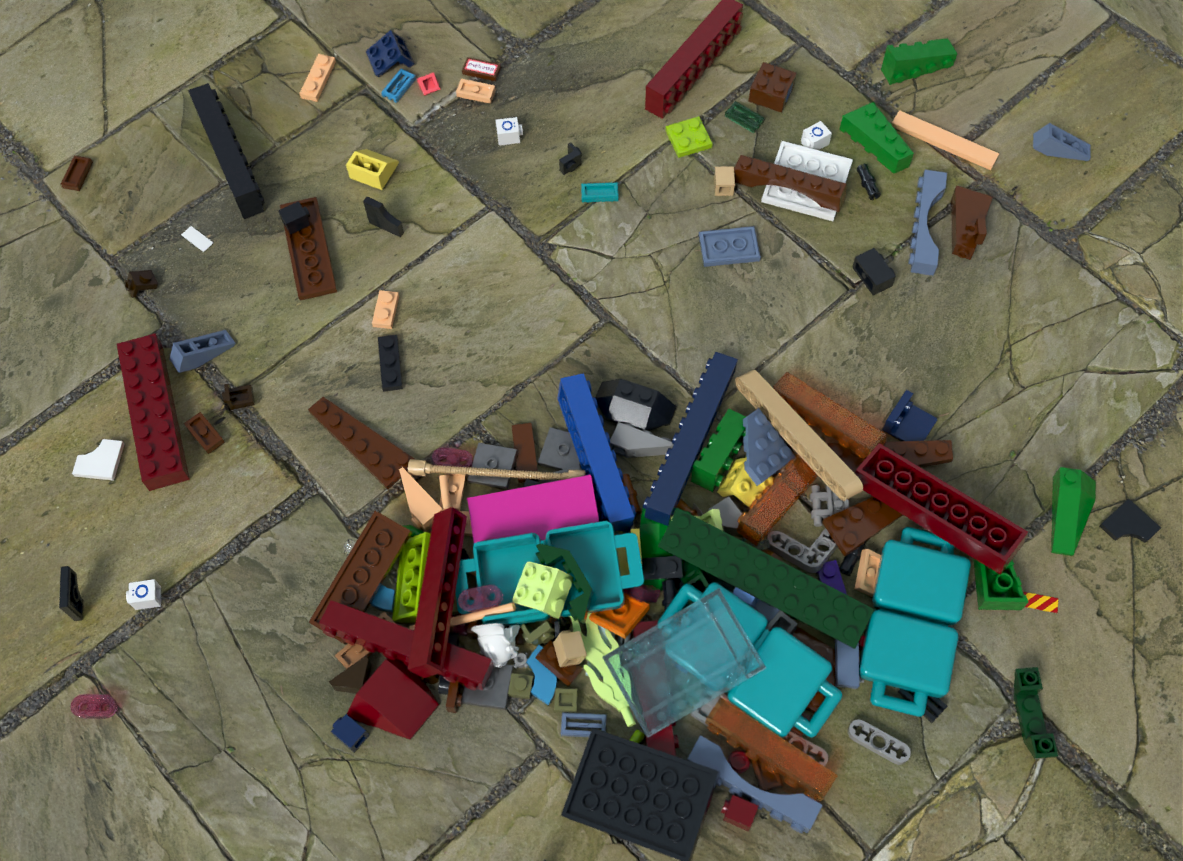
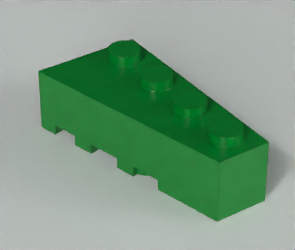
[839,102,914,174]

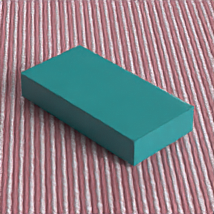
[581,182,619,203]

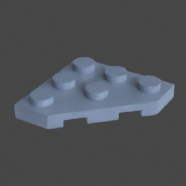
[743,408,795,486]

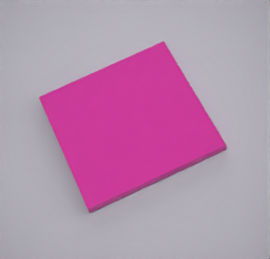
[467,475,599,543]

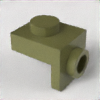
[521,621,555,646]

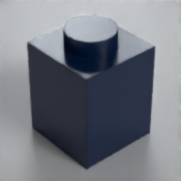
[331,714,369,753]

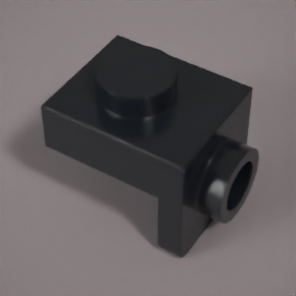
[559,143,582,175]

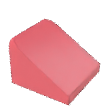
[417,72,440,96]

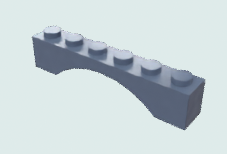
[908,170,947,276]
[687,735,822,833]

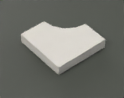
[72,439,125,481]

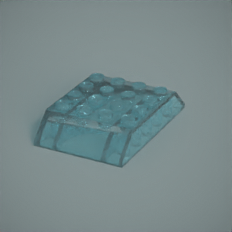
[602,588,766,738]

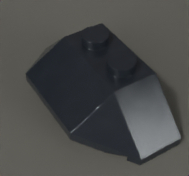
[595,379,677,431]

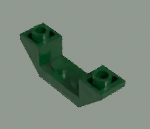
[535,543,593,624]
[1014,667,1058,759]

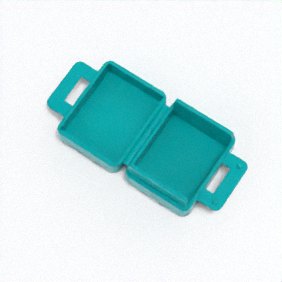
[455,521,644,627]
[859,527,971,717]
[657,582,843,737]

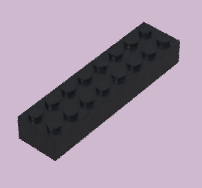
[188,83,265,219]

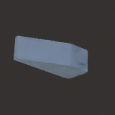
[1033,123,1091,161]
[169,330,235,373]

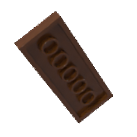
[280,197,337,301]
[309,510,412,644]

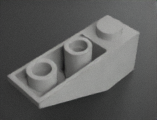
[609,422,674,458]

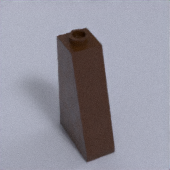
[951,185,993,260]

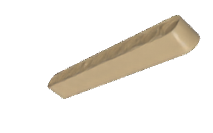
[735,370,863,501]

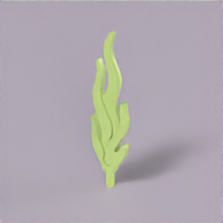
[569,613,636,727]

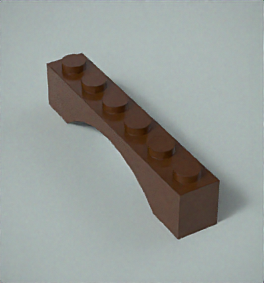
[734,155,847,212]

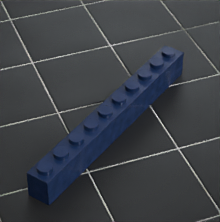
[643,352,738,526]

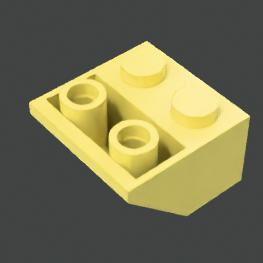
[346,149,399,190]

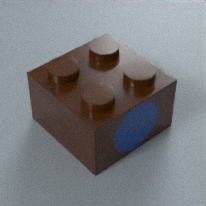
[748,62,797,113]

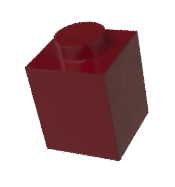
[721,795,758,832]

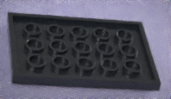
[561,728,720,861]

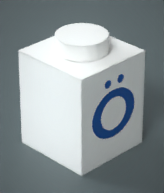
[496,117,523,145]
[801,121,832,150]
[126,579,161,610]

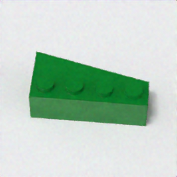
[881,38,957,85]
[691,409,746,492]
[973,558,1028,610]

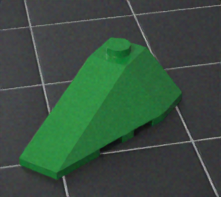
[1051,467,1096,556]
[640,507,691,593]

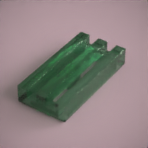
[725,101,765,133]

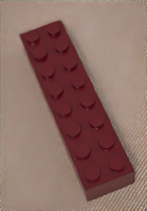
[645,0,744,119]
[117,333,190,491]
[855,443,1028,575]

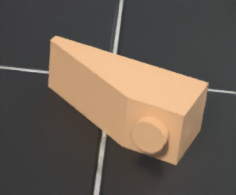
[400,467,443,532]

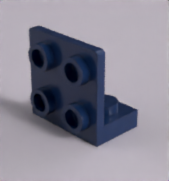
[366,30,414,77]
[882,389,937,441]

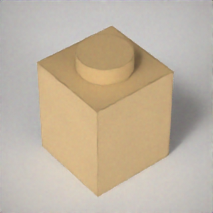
[714,166,735,196]
[553,630,587,667]

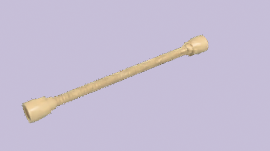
[408,459,586,481]

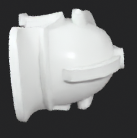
[471,623,521,667]

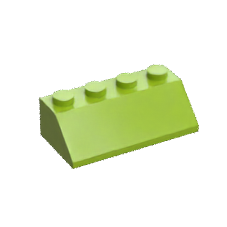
[392,532,431,624]

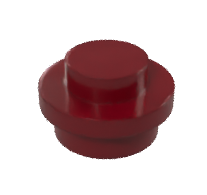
[727,750,750,774]

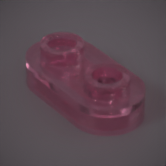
[432,447,473,468]
[458,585,503,612]
[70,694,118,719]

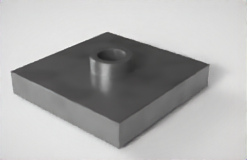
[538,427,580,470]
[468,443,518,489]
[462,664,513,710]

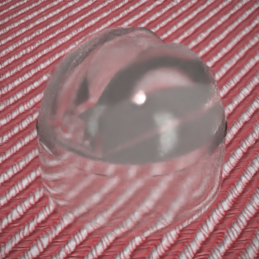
[342,539,356,557]

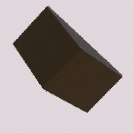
[329,656,372,693]

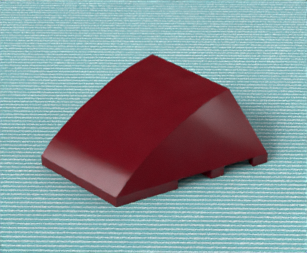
[347,658,439,740]

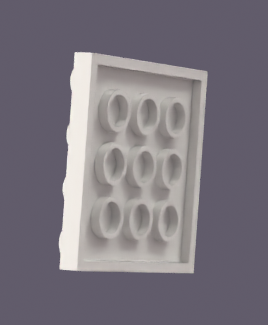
[761,141,853,221]

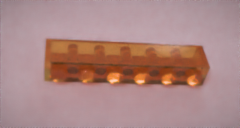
[772,372,887,459]
[736,454,818,546]
[705,697,838,802]

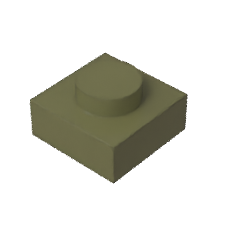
[508,673,533,699]
[554,688,577,713]

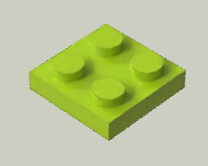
[665,116,712,158]

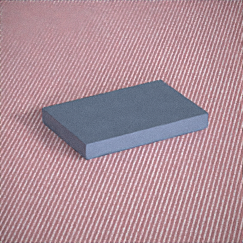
[698,226,761,267]

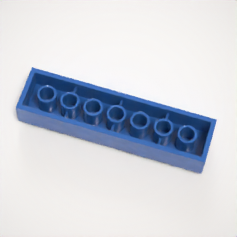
[557,373,636,533]

